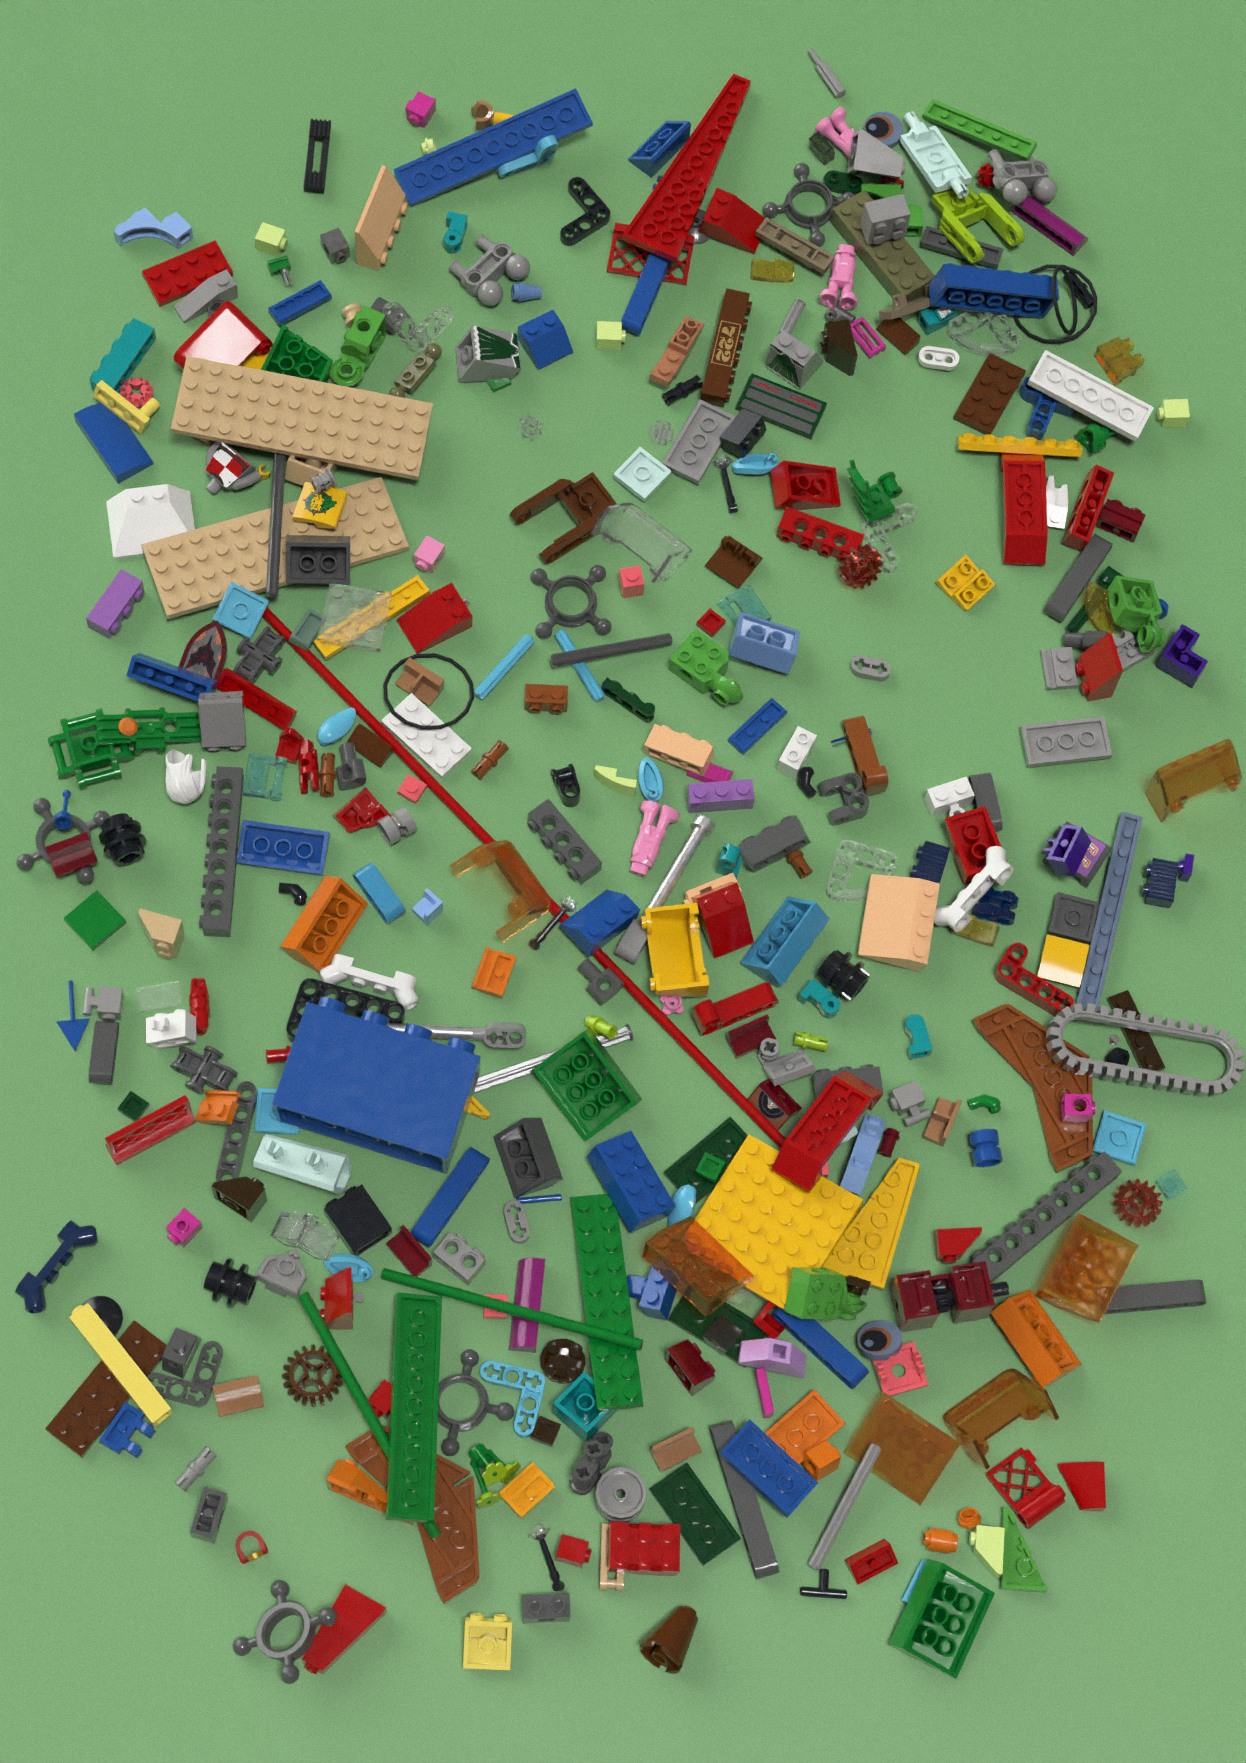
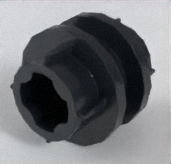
[99,813,146,865]
[817,950,870,1000]
[203,1258,257,1308]

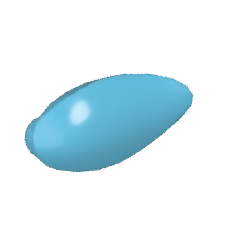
[732,453,779,474]
[318,708,356,746]
[638,757,664,802]
[668,1185,696,1234]
[324,1254,373,1282]

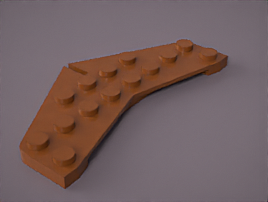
[972,1004,1093,1173]
[345,1426,479,1604]

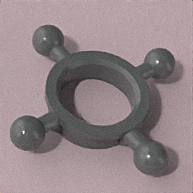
[762,163,855,247]
[531,565,612,639]
[16,798,110,884]
[438,1349,514,1456]
[233,1580,337,1684]

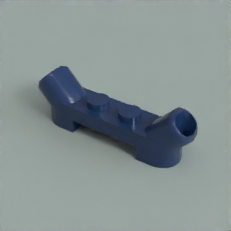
[15,1220,98,1313]

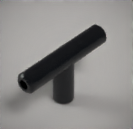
[800,1569,847,1599]

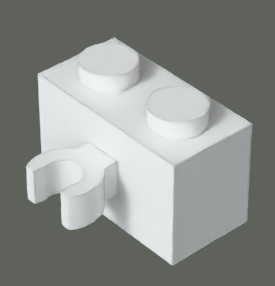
[924,777,975,818]
[146,1009,196,1049]

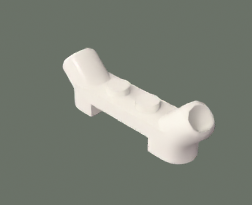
[934,846,1014,932]
[319,954,419,1010]

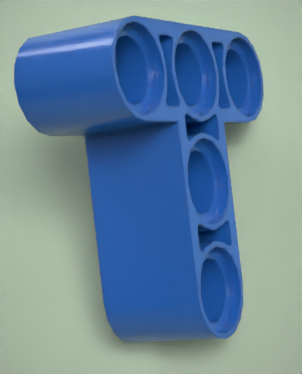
[1020,376,1076,440]

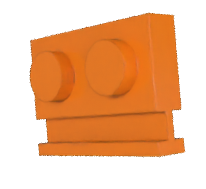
[472,947,516,998]
[195,1090,242,1125]

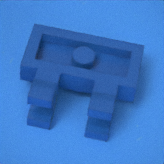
[99,1402,156,1459]

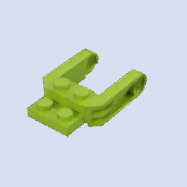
[931,185,1025,264]

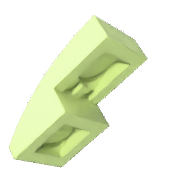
[594,765,637,796]

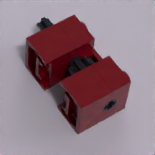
[890,1261,1009,1332]

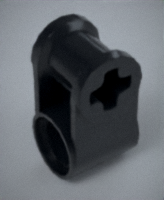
[551,764,580,807]

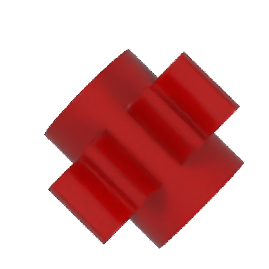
[977,163,995,188]

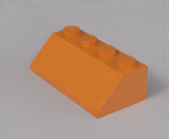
[280,876,368,973]
[991,1289,1082,1388]

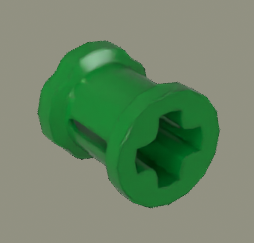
[878,472,903,499]

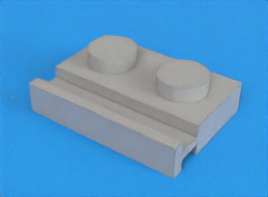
[1040,647,1078,691]
[762,1049,815,1086]

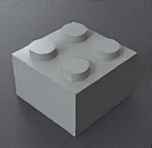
[860,194,911,245]

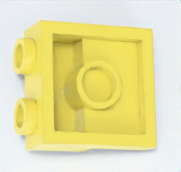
[463,1613,512,1670]

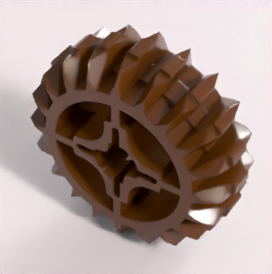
[282,1344,343,1407]

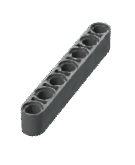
[709,1420,779,1580]

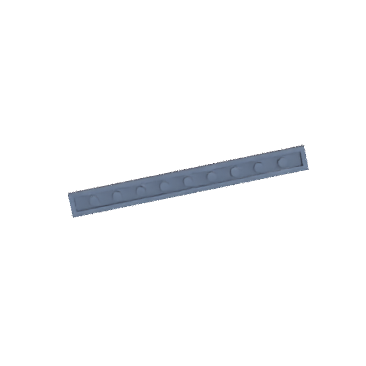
[1076,812,1143,1012]

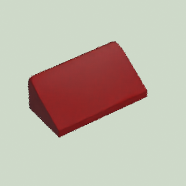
[845,1539,898,1585]

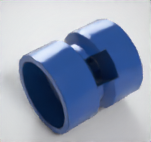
[969,1129,1003,1167]

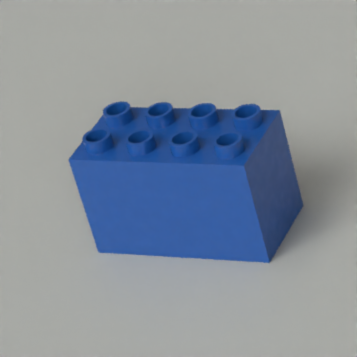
[272,997,481,1174]

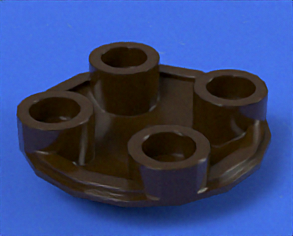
[540,1339,585,1383]

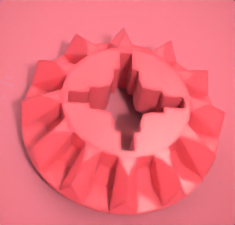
[120,376,153,408]

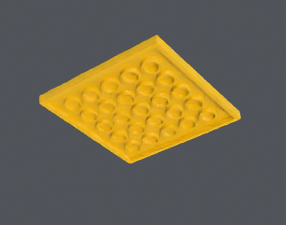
[677,1134,864,1316]

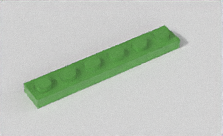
[923,99,1037,161]

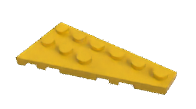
[823,1158,920,1290]

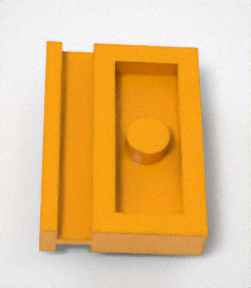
[499,1462,556,1519]

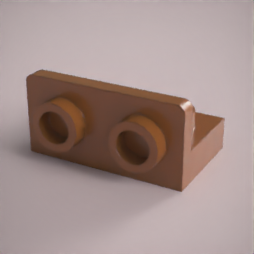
[525,684,568,714]

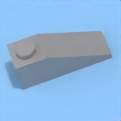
[174,269,238,324]

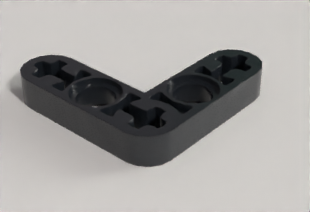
[560,177,610,246]

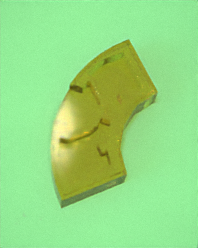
[1085,581,1116,633]

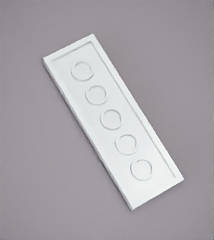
[1027,350,1154,442]

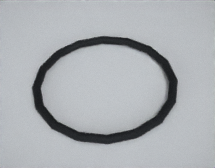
[1052,265,1078,335]

